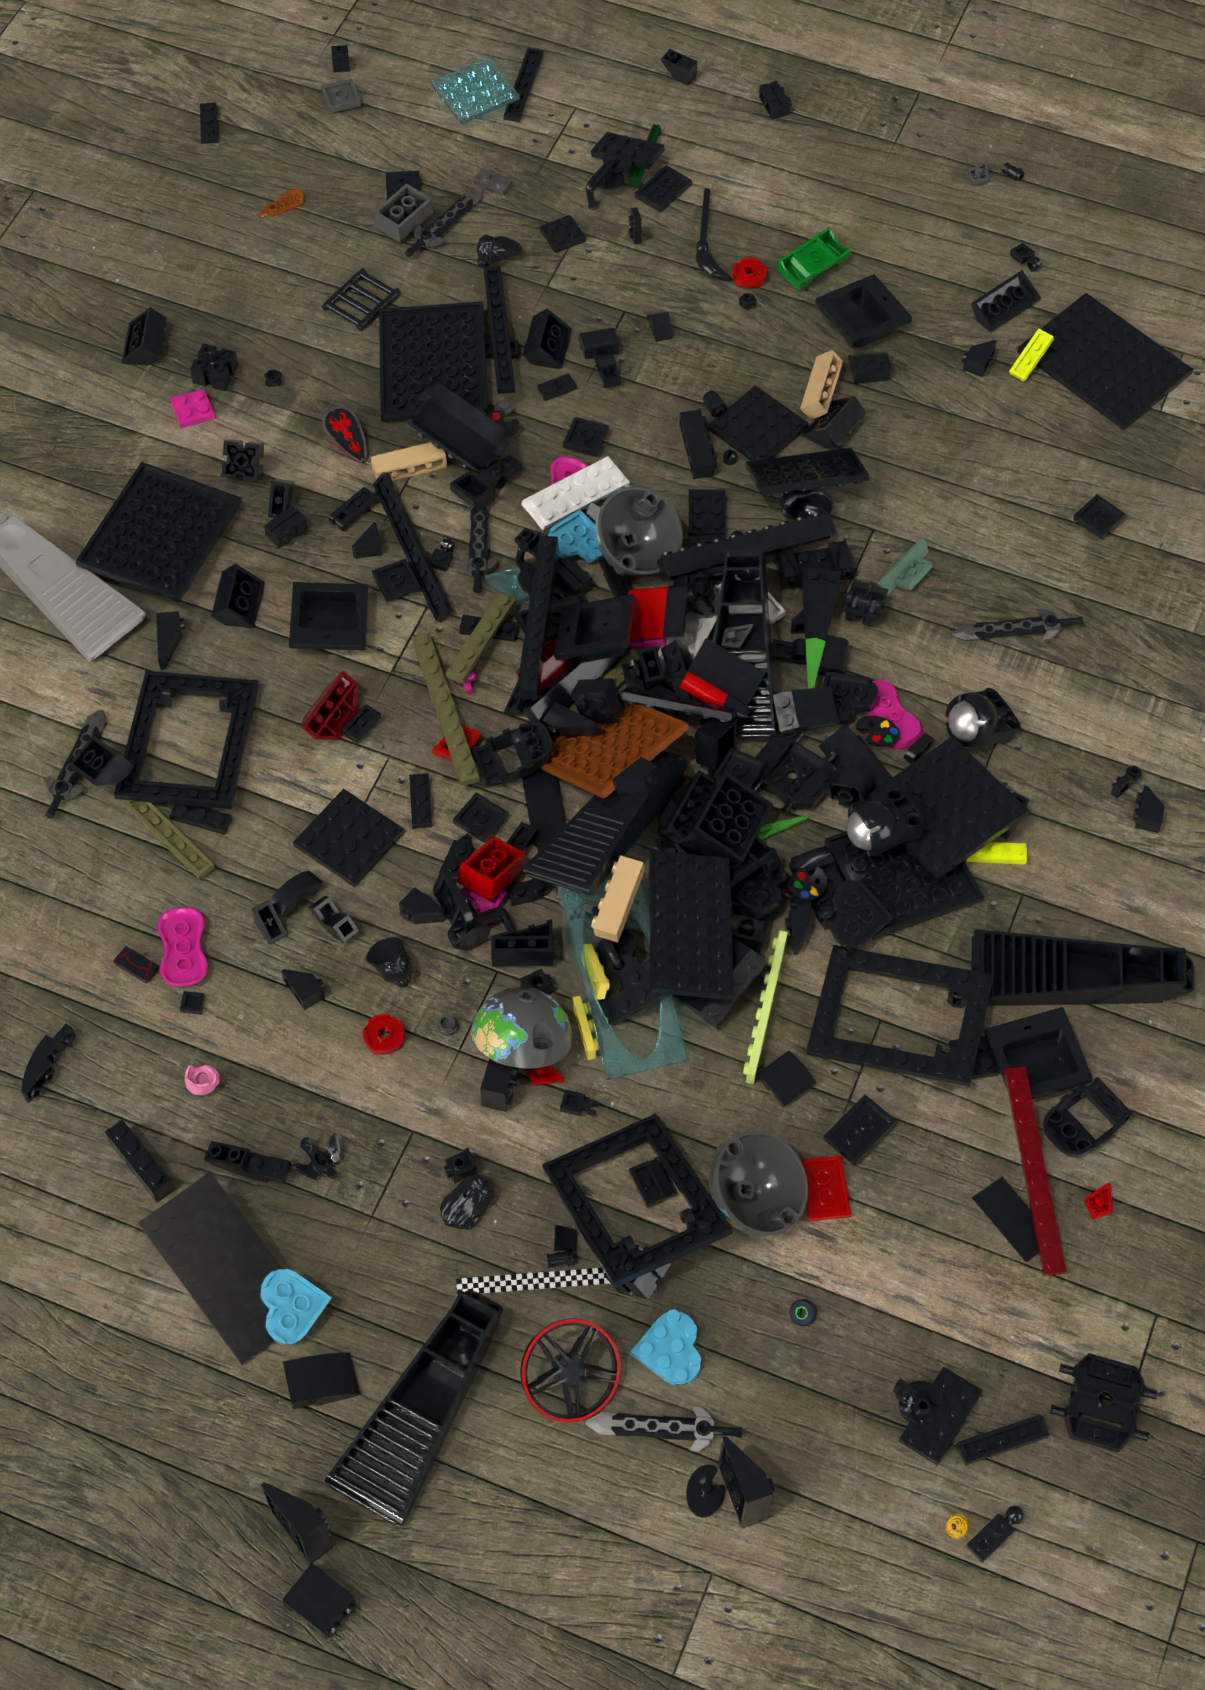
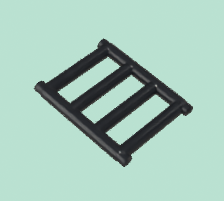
[321,268,401,331]

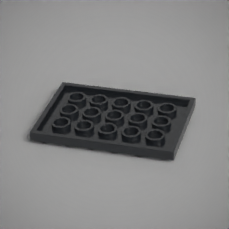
[746,448,869,496]

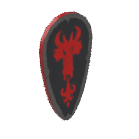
[322,406,367,463]

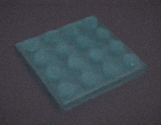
[431,57,519,124]

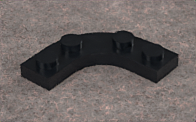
[507,841,555,906]

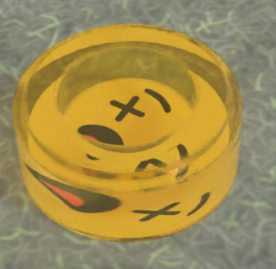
[945,1514,969,1539]

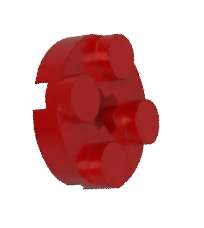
[732,257,767,288]
[363,1014,405,1055]

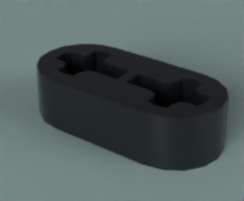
[904,733,935,764]

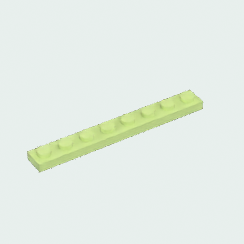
[743,931,788,1084]

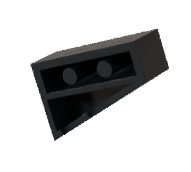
[491,919,553,967]

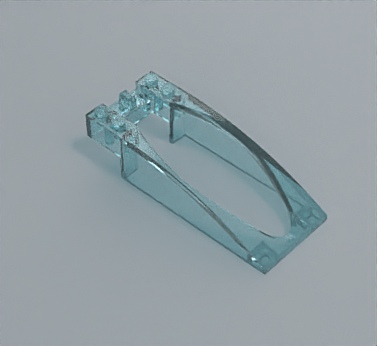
[556,872,687,1080]

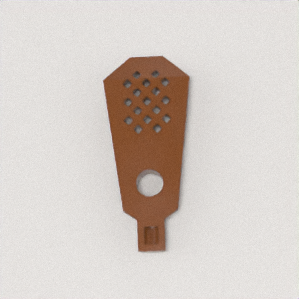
[257,189,304,219]

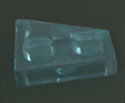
[484,567,529,604]

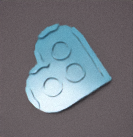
[548,510,603,563]
[260,1269,332,1345]
[630,1309,701,1385]

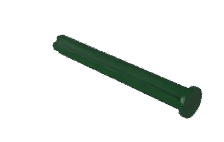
[628,124,661,188]

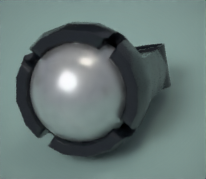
[946,688,1021,748]
[847,787,923,856]

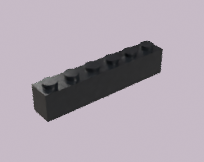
[522,656,622,726]

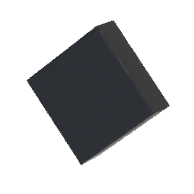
[180,991,205,1015]

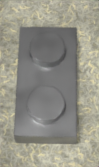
[474,168,512,196]

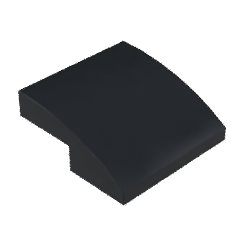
[756,1050,817,1107]

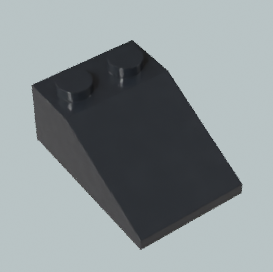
[772,686,839,737]

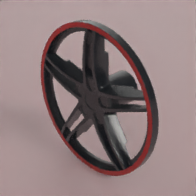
[520,1318,620,1422]

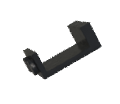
[282,1563,356,1640]

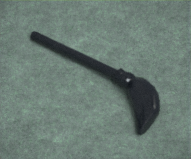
[695,188,733,281]

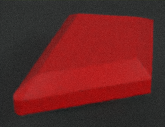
[524,1065,564,1085]
[1084,1182,1112,1219]

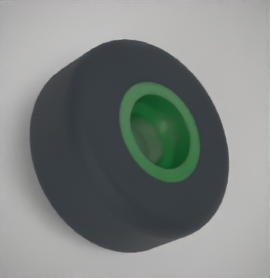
[790,1299,817,1326]

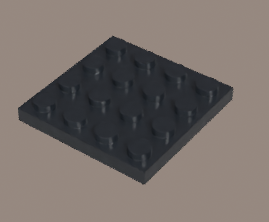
[708,386,809,464]
[293,788,405,887]

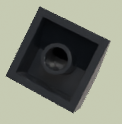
[848,352,891,384]

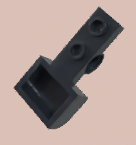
[579,327,621,388]
[450,455,522,511]
[771,635,849,676]

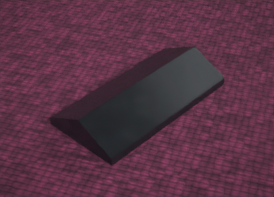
[971,270,1041,332]

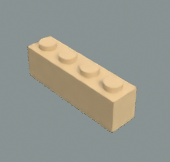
[800,350,843,420]
[371,441,447,481]
[591,856,645,942]

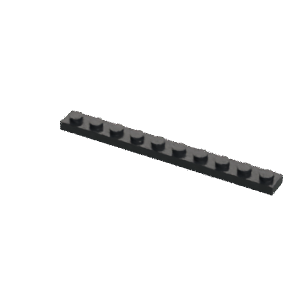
[483,266,515,394]
[373,472,453,623]

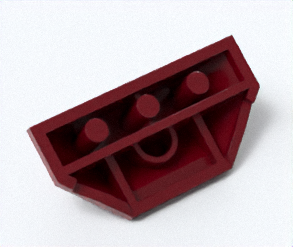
[300,671,359,740]

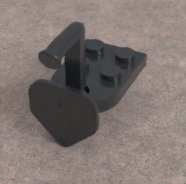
[435,872,516,951]

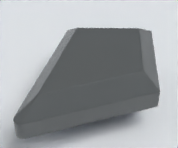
[967,161,988,185]
[721,624,754,650]

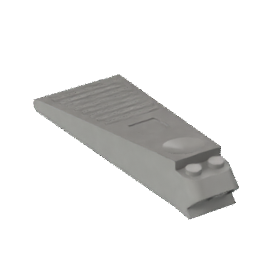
[0,513,146,662]

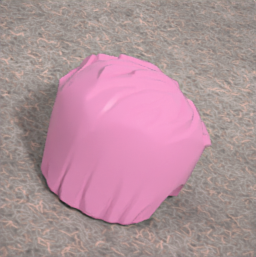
[185,1065,219,1096]

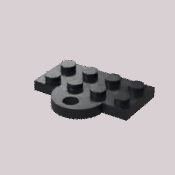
[898,1366,982,1466]

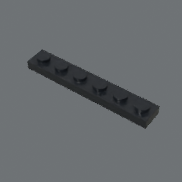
[620,687,737,722]

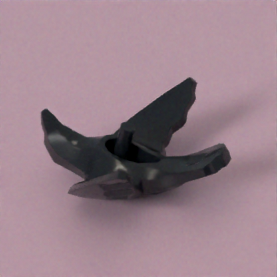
[292,1133,341,1180]

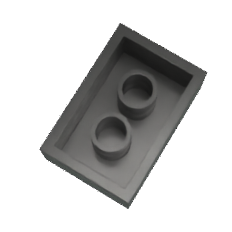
[373,183,433,243]

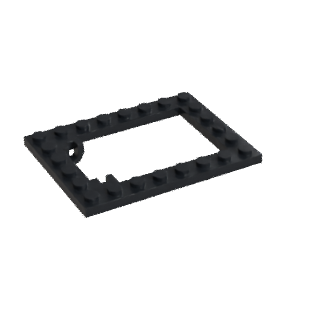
[114,671,259,809]
[806,945,994,1087]
[542,1113,733,1288]

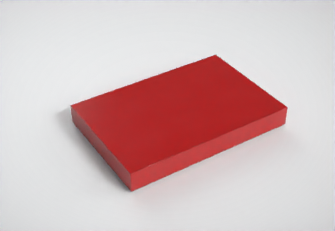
[800,1155,851,1222]

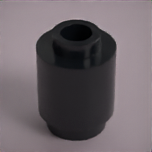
[703,391,727,417]

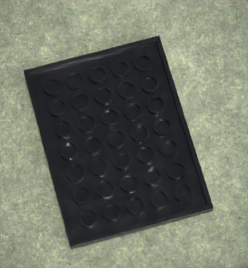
[1017,293,1193,430]
[379,301,488,421]
[76,462,242,603]

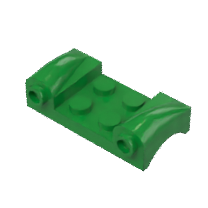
[776,227,852,292]

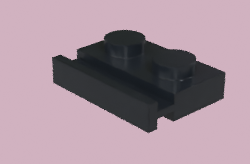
[629,1157,675,1208]

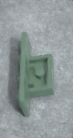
[878,538,932,596]

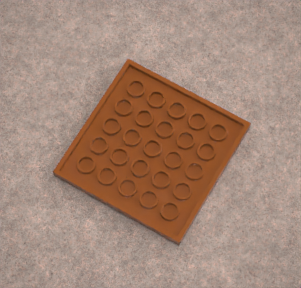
[539,700,689,799]

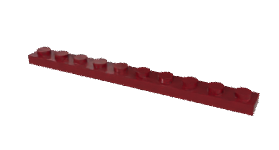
[1004,1066,1066,1277]

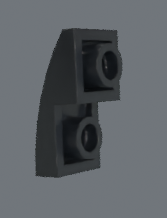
[514,528,540,557]

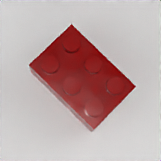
[457,836,527,901]

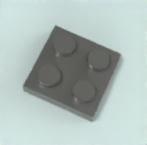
[321,79,361,113]

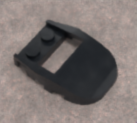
[472,722,553,787]
[1043,1077,1133,1157]

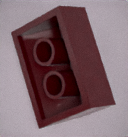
[516,638,578,690]

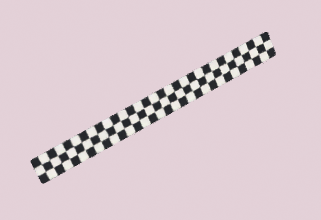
[456,1268,611,1295]

